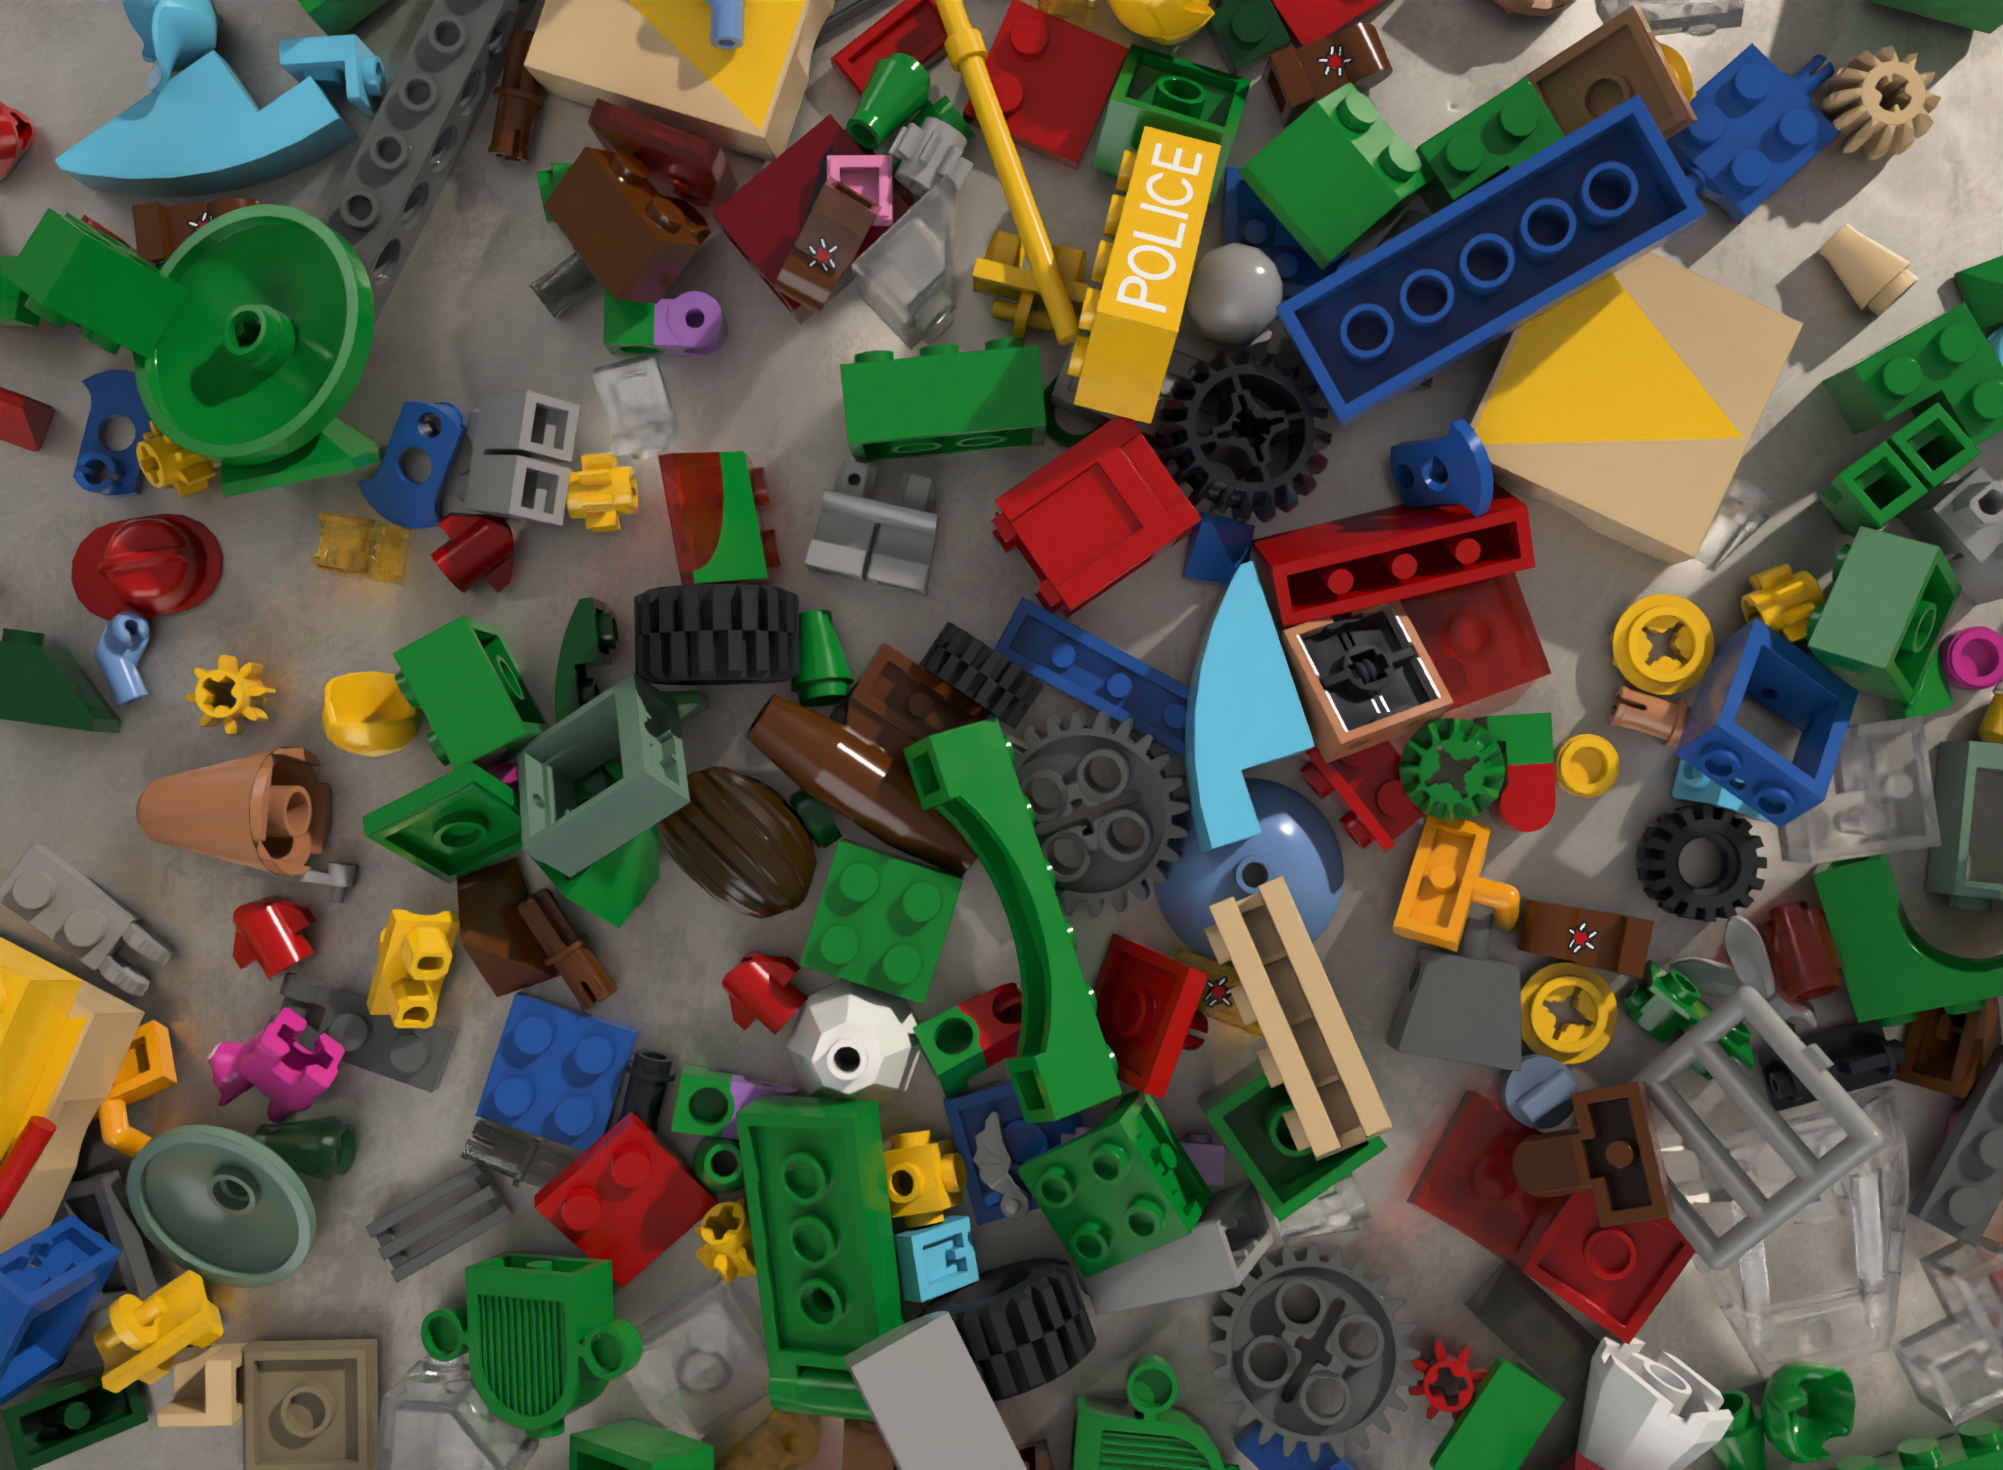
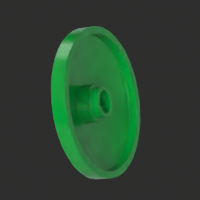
[134,204,374,466]

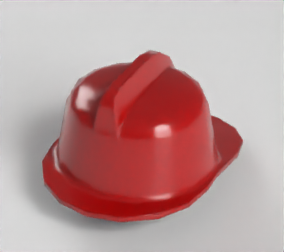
[71,514,223,621]

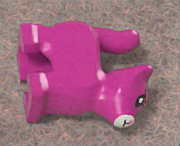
[207,1008,345,1123]

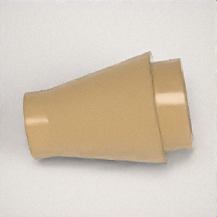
[1818,223,1918,317]

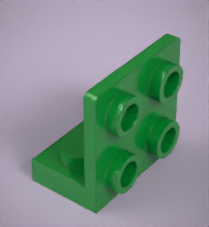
[1018,1090,1213,1277]

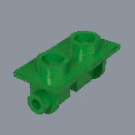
[1621,960,1755,1080]

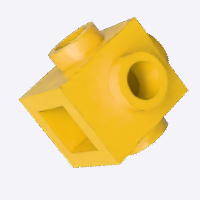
[883,1130,967,1228]

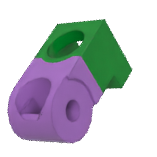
[603,287,728,357]
[671,1064,798,1140]

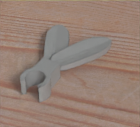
[1669,916,1817,1034]

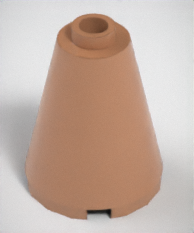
[136,747,332,876]

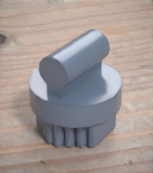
[1500,1054,1578,1129]

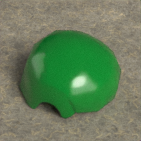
[1760,1361,1856,1464]

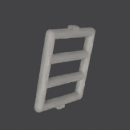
[1628,986,1884,1271]

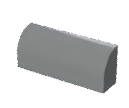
[842,1311,1027,1470]

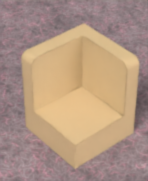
[156,1343,247,1427]

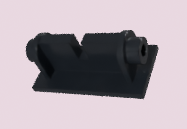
[1755,1020,1906,1112]

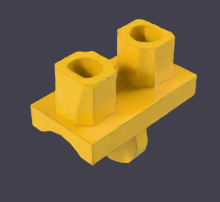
[972,230,1089,340]
[366,909,460,1028]
[93,1269,224,1394]

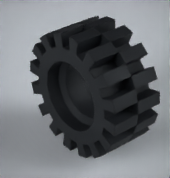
[919,622,1044,729]
[1636,805,1767,922]

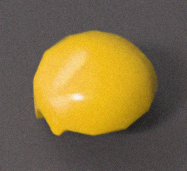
[322,671,422,757]

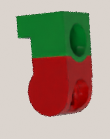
[1474,712,1556,832]
[913,982,1022,1099]

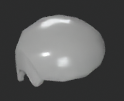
[1185,242,1283,344]

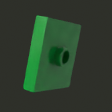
[363,762,523,884]

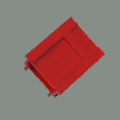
[991,416,1202,620]

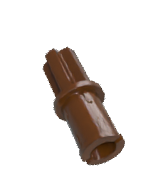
[487,29,545,163]
[518,888,618,1012]

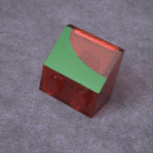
[658,451,782,586]

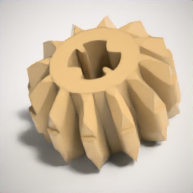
[1820,44,1942,161]

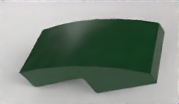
[555,597,619,723]

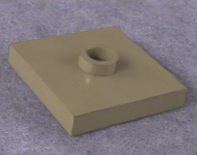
[242,1339,379,1470]

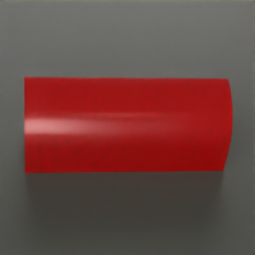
[1252,483,1536,627]

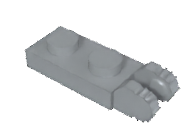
[0,844,174,997]

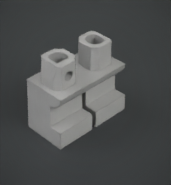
[457,390,580,526]
[804,460,940,596]
[1898,466,2003,605]

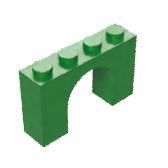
[1813,848,2003,1027]

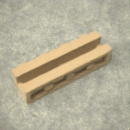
[1204,876,1393,1161]

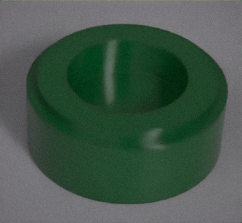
[788,788,842,849]

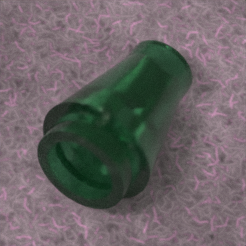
[253,1116,357,1181]

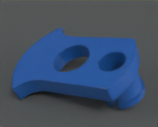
[73,370,152,497]
[358,401,467,529]
[1390,418,1494,518]

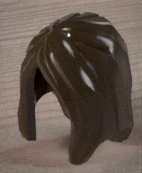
[655,766,817,919]

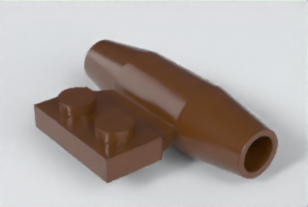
[745,643,990,876]

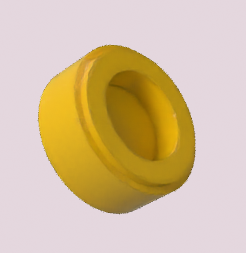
[1553,734,1620,797]

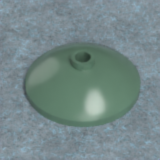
[126,1124,317,1288]

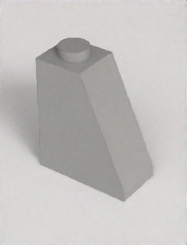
[1076,1181,1274,1316]

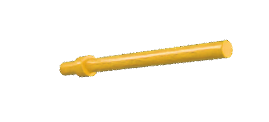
[935,0,1083,345]

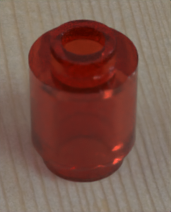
[1759,901,1844,1001]

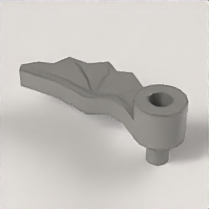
[242,861,356,903]
[972,1111,1031,1220]

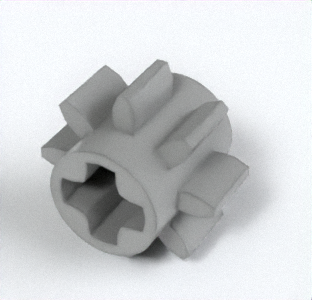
[888,117,974,201]

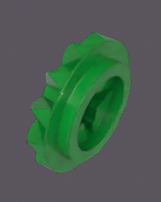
[1399,718,1505,822]

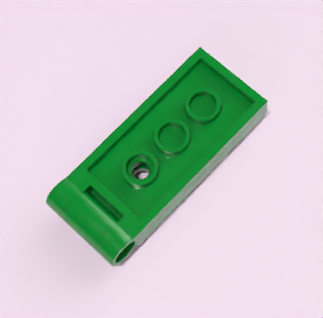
[736,1095,904,1422]

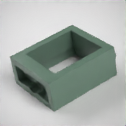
[517,672,690,878]
[1925,741,2003,912]

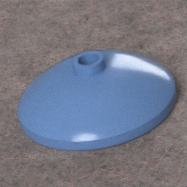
[1154,778,1344,967]

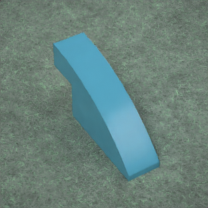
[54,50,359,197]
[1185,561,1315,853]

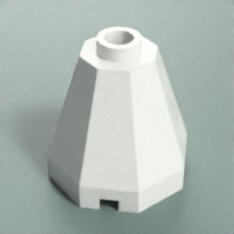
[786,979,921,1104]
[1576,1336,1734,1470]

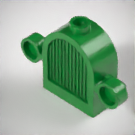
[421,1251,642,1439]
[1069,1355,1240,1470]

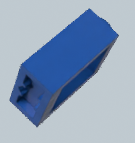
[1674,618,1859,828]
[0,1214,121,1406]

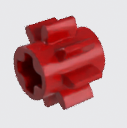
[1408,1338,1488,1421]

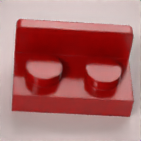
[1298,739,1425,852]

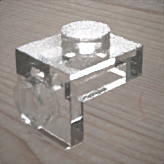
[592,352,678,460]

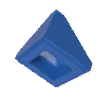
[1182,511,1255,585]

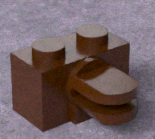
[543,146,711,304]
[1513,1081,1675,1227]

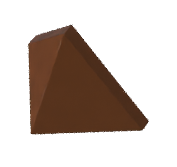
[457,856,560,997]
[1896,997,2002,1098]

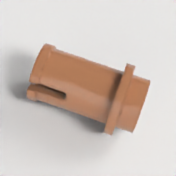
[1608,686,1692,748]

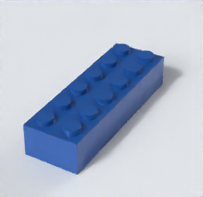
[1275,94,1707,430]

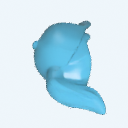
[122,0,223,92]

